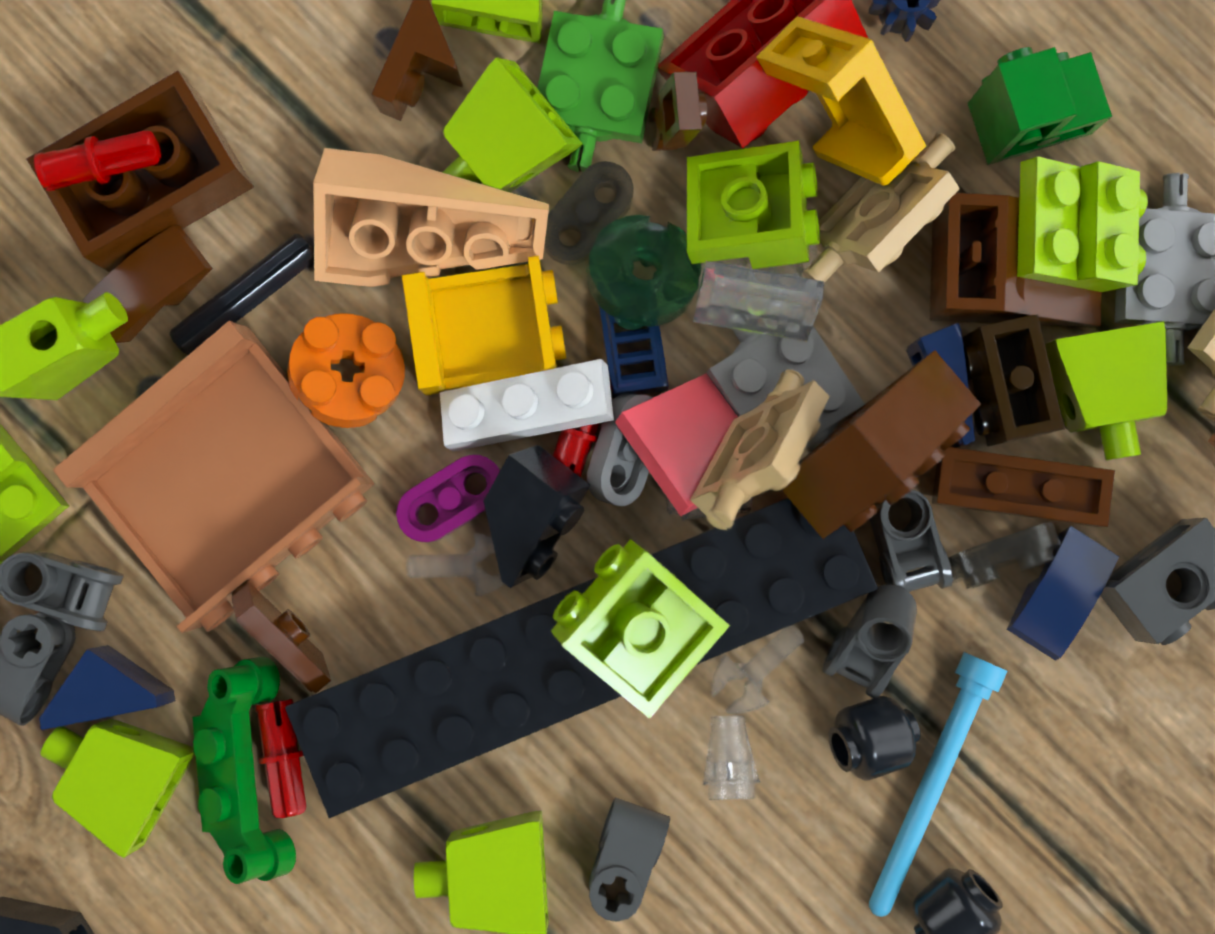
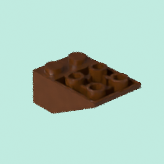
[930,193,1101,328]

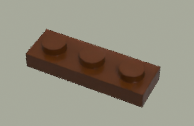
[932,447,1115,527]

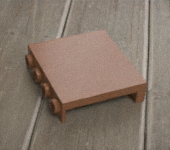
[53,321,375,633]

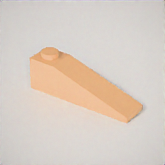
[313,148,549,287]

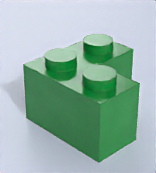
[967,47,1112,165]

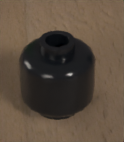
[829,696,920,781]
[913,869,1003,934]

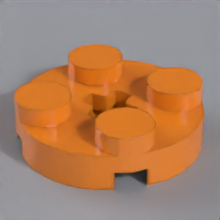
[287,313,405,428]

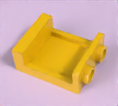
[756,16,926,186]
[402,256,567,396]

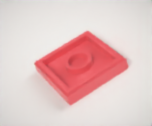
[615,373,738,516]

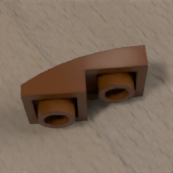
[83,225,213,343]

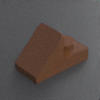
[371,0,463,121]

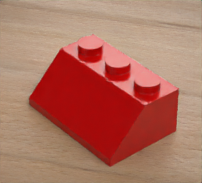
[658,0,868,148]

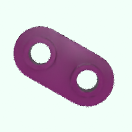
[396,455,500,543]

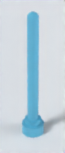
[869,652,1008,917]

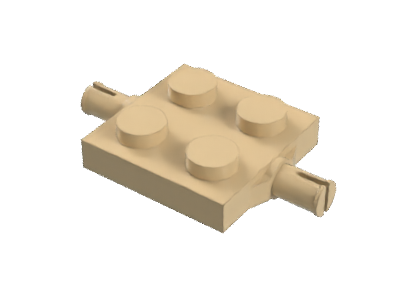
[802,132,960,289]
[690,369,830,530]

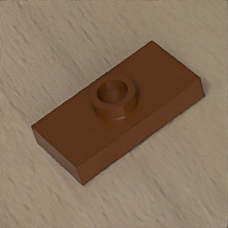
[231,580,332,694]

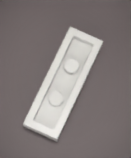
[440,359,614,452]

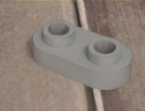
[587,393,652,506]

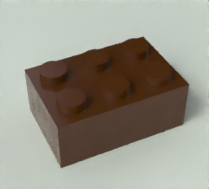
[26,71,254,272]
[781,350,981,539]

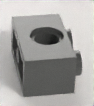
[1101,518,1215,645]

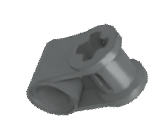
[869,490,953,592]
[0,552,124,631]
[822,585,917,699]
[0,612,76,726]
[589,797,670,922]

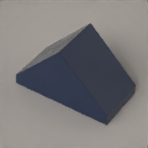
[39,645,176,730]

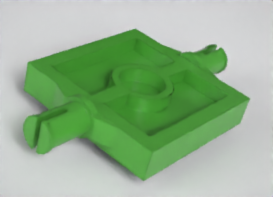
[537,0,664,173]

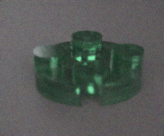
[586,215,702,330]

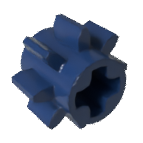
[868,0,940,42]

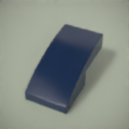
[1006,526,1119,661]

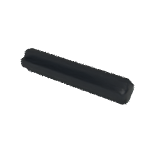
[169,233,314,355]

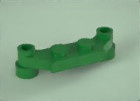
[192,656,296,884]

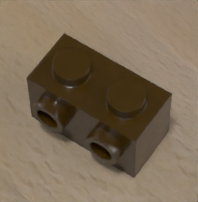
[962,314,1064,447]

